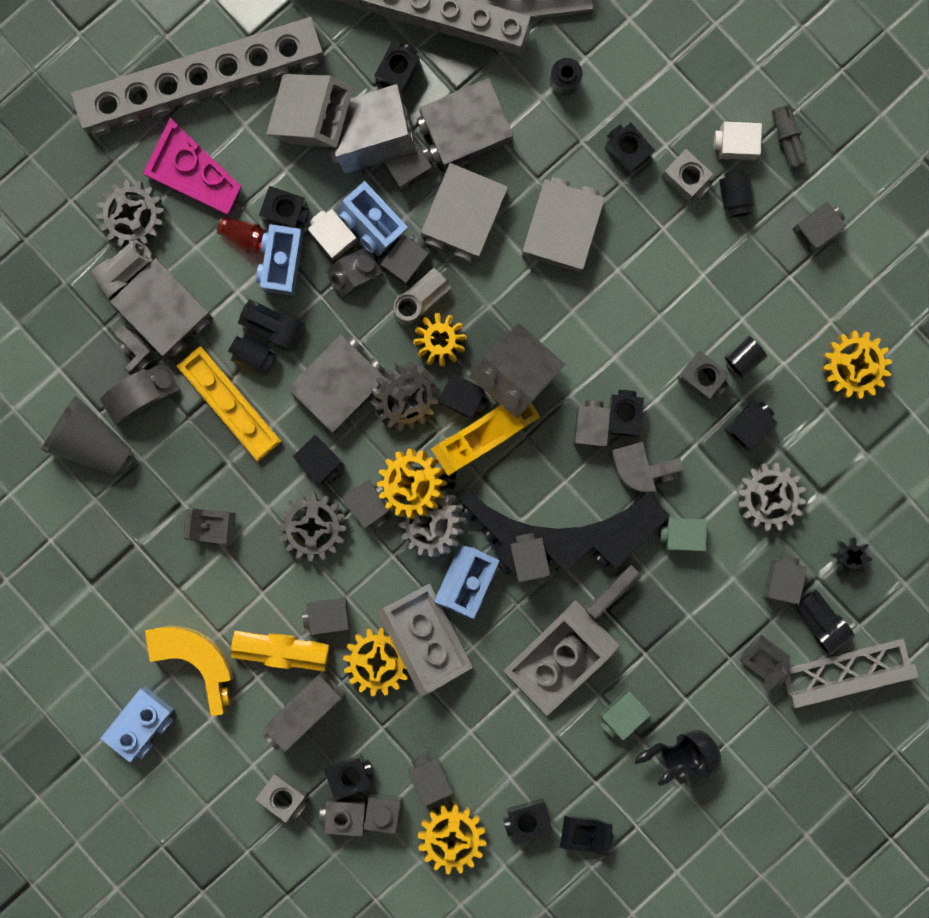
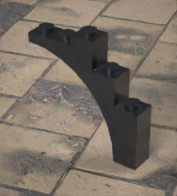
[459,490,670,576]

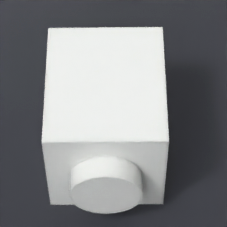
[714,122,762,161]
[308,209,358,262]

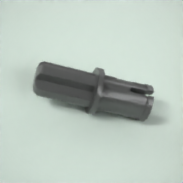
[771,104,807,168]

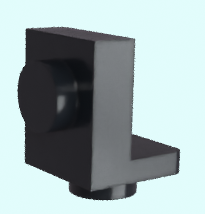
[560,815,613,856]

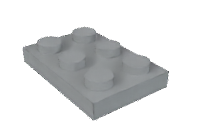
[377,583,473,696]

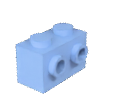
[336,181,408,257]
[256,224,304,296]
[434,545,500,619]
[100,686,175,762]

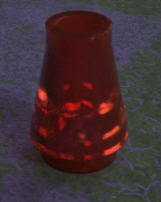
[217,216,266,253]

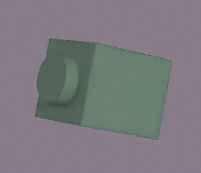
[659,518,707,551]
[600,689,651,740]

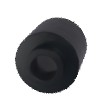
[550,58,583,96]
[719,170,755,218]
[228,333,277,377]

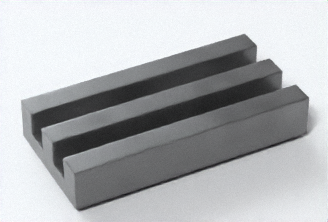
[585,565,639,618]

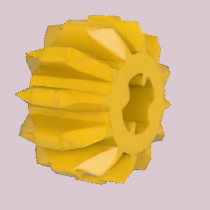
[413,313,467,367]

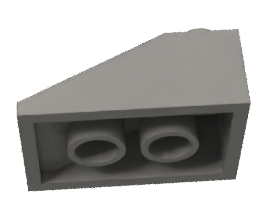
[503,600,620,716]

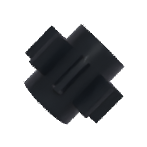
[830,537,872,577]

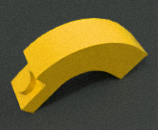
[431,403,541,476]
[145,626,234,716]

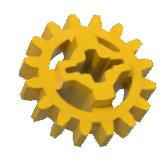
[821,330,892,399]
[377,449,447,519]
[343,627,408,696]
[418,803,486,874]

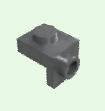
[327,248,383,297]
[184,508,236,544]
[740,634,790,692]

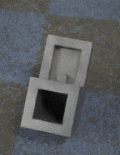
[99,363,180,426]
[610,442,683,492]

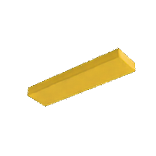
[177,346,282,462]

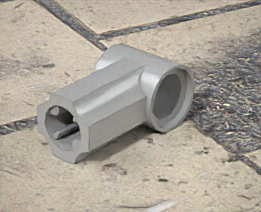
[90,240,152,300]
[393,268,452,326]

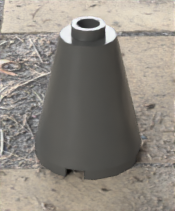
[41,396,133,476]

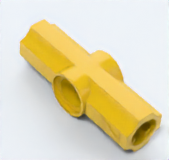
[231,630,329,672]

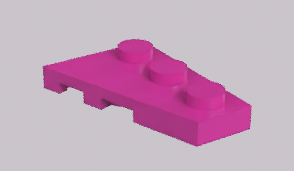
[143,118,242,216]

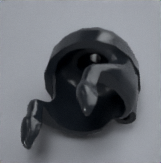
[635,730,721,789]

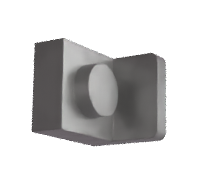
[114,325,155,375]

